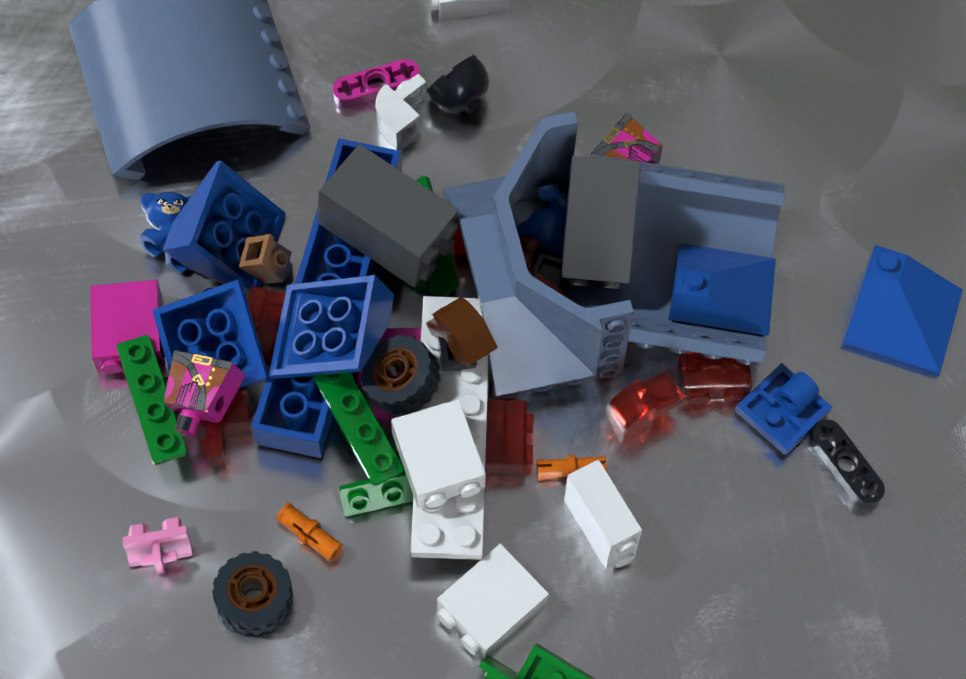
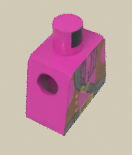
[590,113,663,165]
[164,350,245,436]

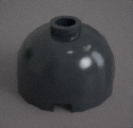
[426,55,489,115]

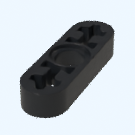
[810,419,885,509]

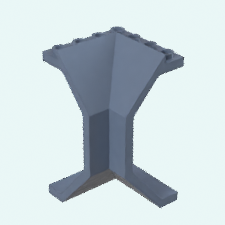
[443,111,634,398]

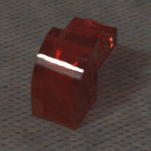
[605,370,685,443]
[196,390,252,470]

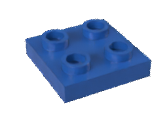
[735,363,832,456]

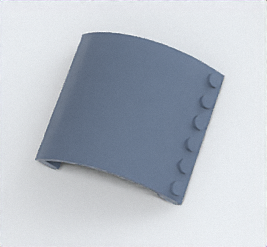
[69,0,311,180]
[567,154,785,365]

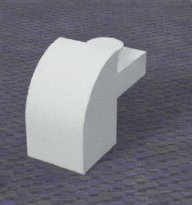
[376,74,427,150]

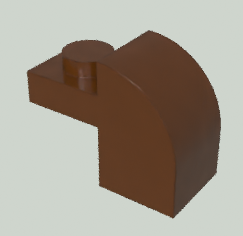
[426,297,498,366]

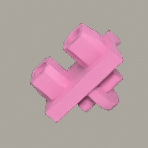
[123,517,193,575]

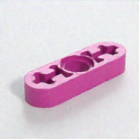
[333,59,420,108]

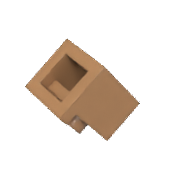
[239,234,293,284]

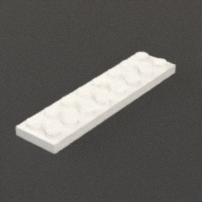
[411,296,489,560]

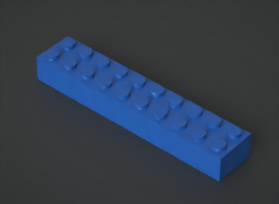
[251,138,402,458]

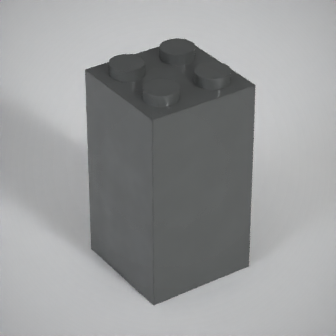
[317,144,459,288]
[560,155,640,289]

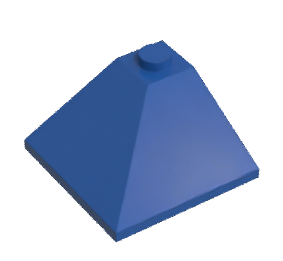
[163,161,286,296]
[668,243,776,336]
[842,245,963,376]
[269,275,394,379]
[152,279,270,388]

